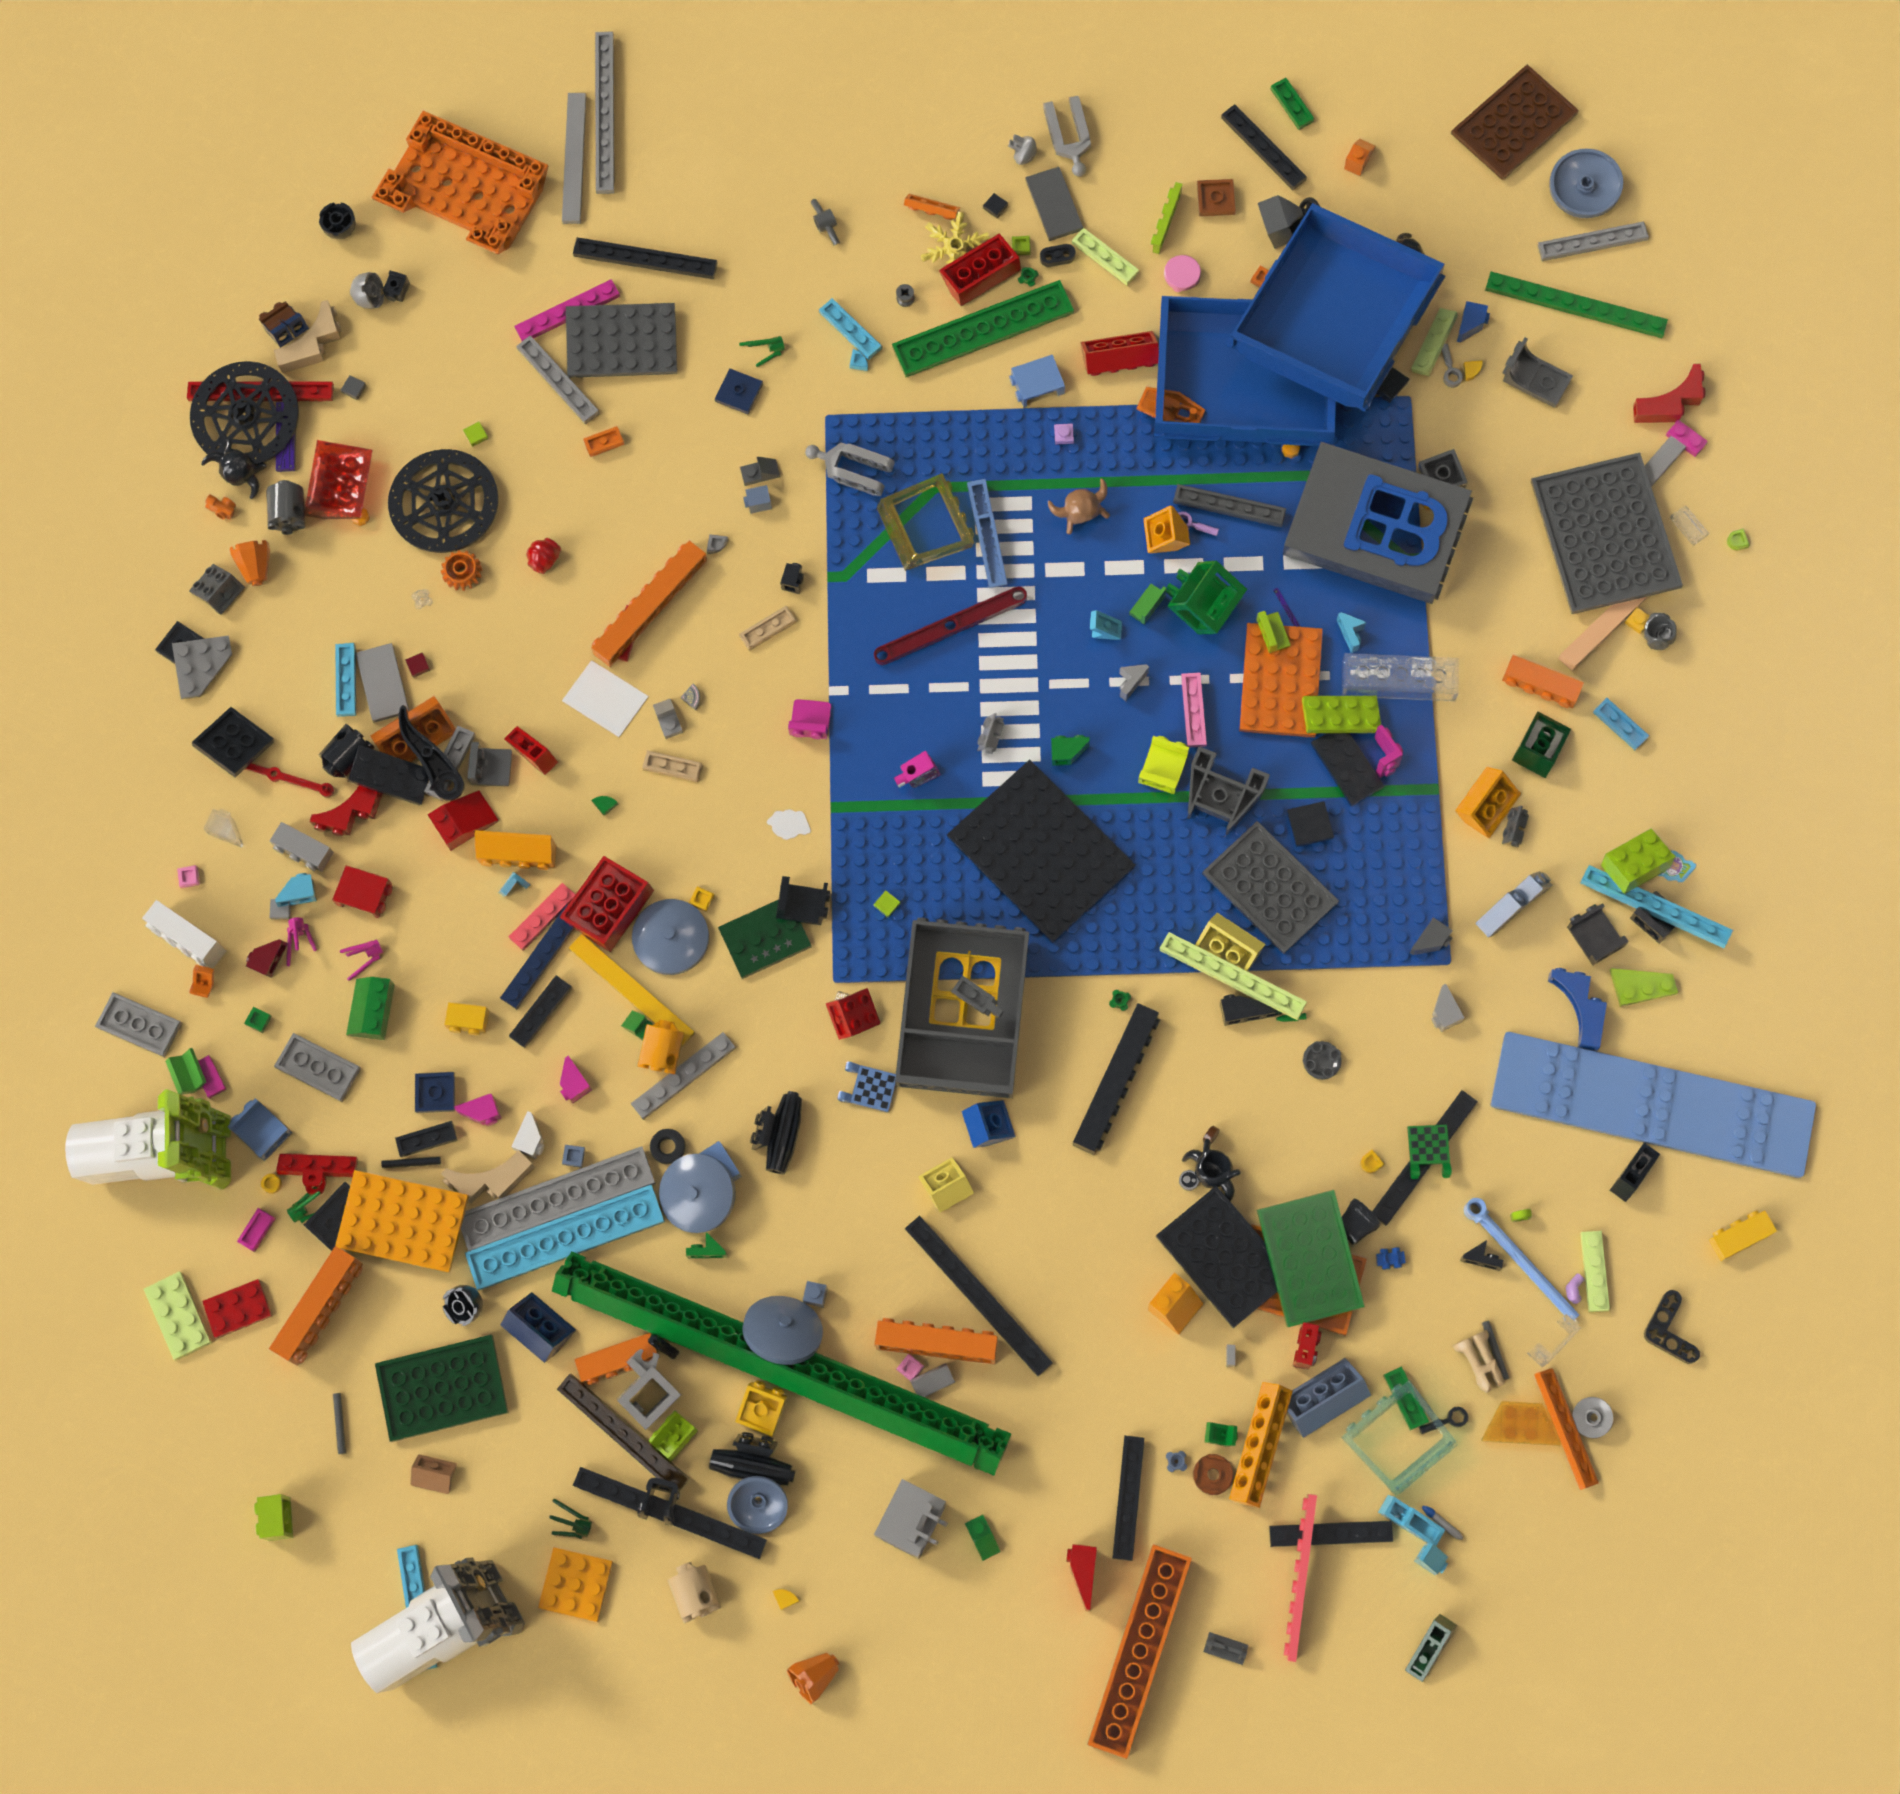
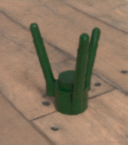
[549,1499,592,1539]

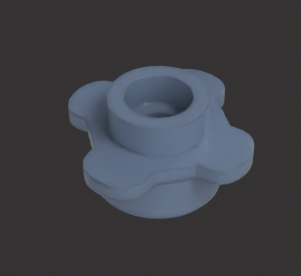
[1166,1451,1187,1472]

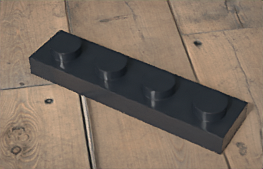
[509,975,572,1048]

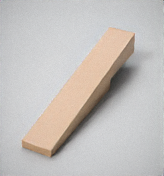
[1558,597,1647,671]

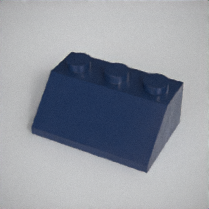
[500,1292,576,1363]

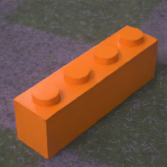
[1502,655,1584,708]
[574,1333,660,1386]

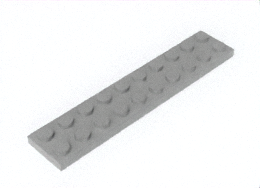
[461,1146,656,1251]

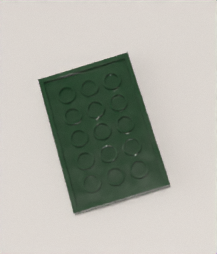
[375,1334,509,1442]

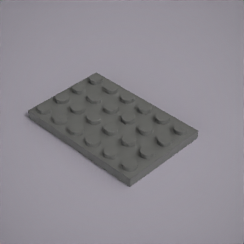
[566,303,677,378]
[1202,821,1339,954]

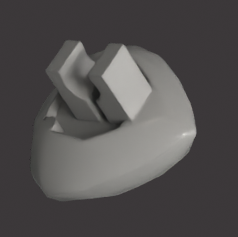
[1008,134,1037,165]

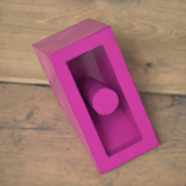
[560,1055,592,1103]
[454,1093,502,1126]

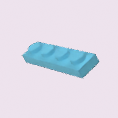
[819,298,882,360]
[335,643,356,717]

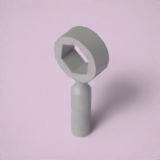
[1442,344,1463,388]

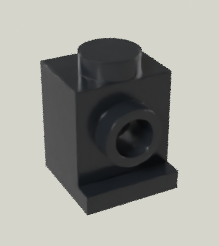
[383,270,410,302]
[780,563,804,594]

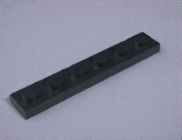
[1221,104,1307,190]
[1112,1435,1145,1561]
[1269,1521,1393,1547]

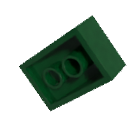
[1512,711,1571,778]

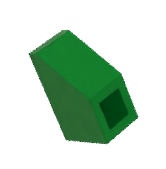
[1051,735,1090,766]

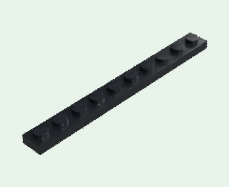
[905,1215,1053,1377]
[573,1467,767,1559]

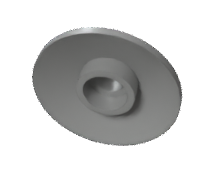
[1572,1397,1614,1438]

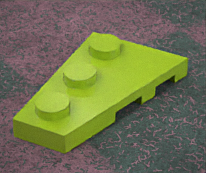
[1610,968,1678,1007]

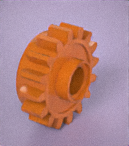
[440,550,483,591]

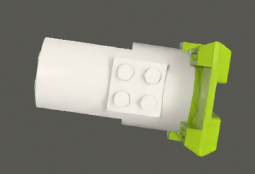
[65,1089,231,1190]

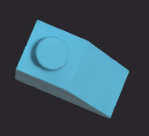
[275,873,316,907]
[1414,1542,1448,1575]

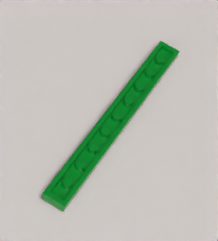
[1485,271,1668,338]

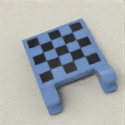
[837,1061,896,1112]

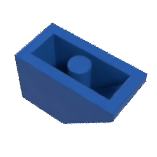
[1457,301,1490,342]

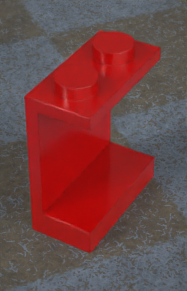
[332,865,393,919]

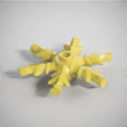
[921,212,990,263]

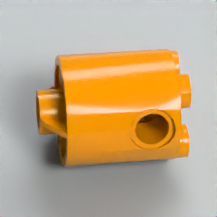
[637,1019,684,1074]

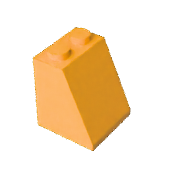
[1148,1272,1203,1335]

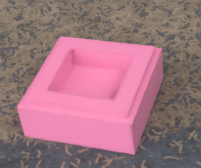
[177,865,200,888]
[896,1354,924,1381]

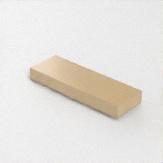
[739,606,796,651]
[642,750,702,782]

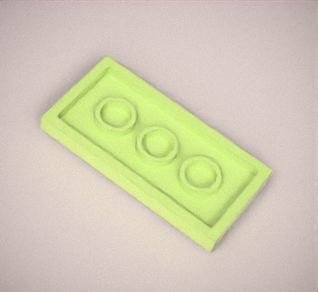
[143,1271,212,1361]

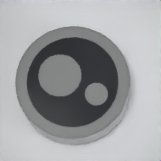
[1179,1170,1199,1191]

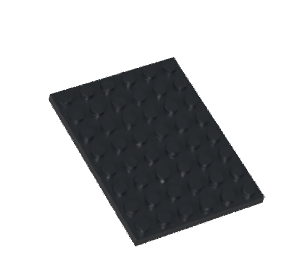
[947,759,1136,943]

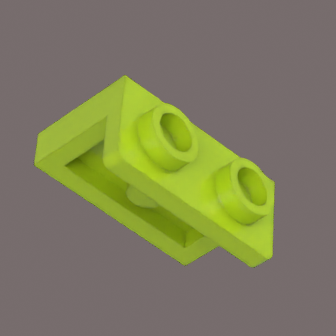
[649,1411,698,1462]

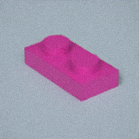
[1666,420,1708,457]

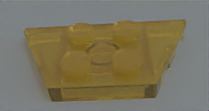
[1481,1401,1561,1446]

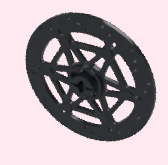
[190,361,299,465]
[388,449,499,553]

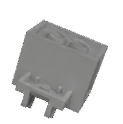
[617,1349,681,1430]
[874,1479,948,1559]

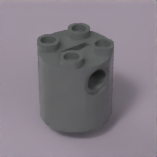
[266,480,306,535]

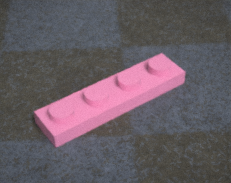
[1181,673,1207,748]

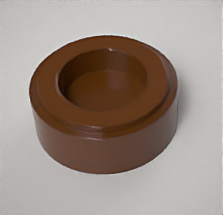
[1203,1125,1220,1144]

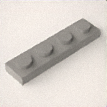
[424,726,476,801]

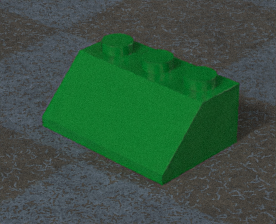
[346,977,395,1040]

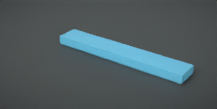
[397,1545,437,1670]

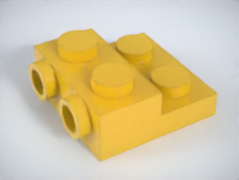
[735,1380,788,1436]

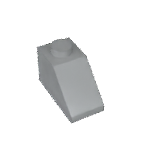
[1432,984,1464,1032]

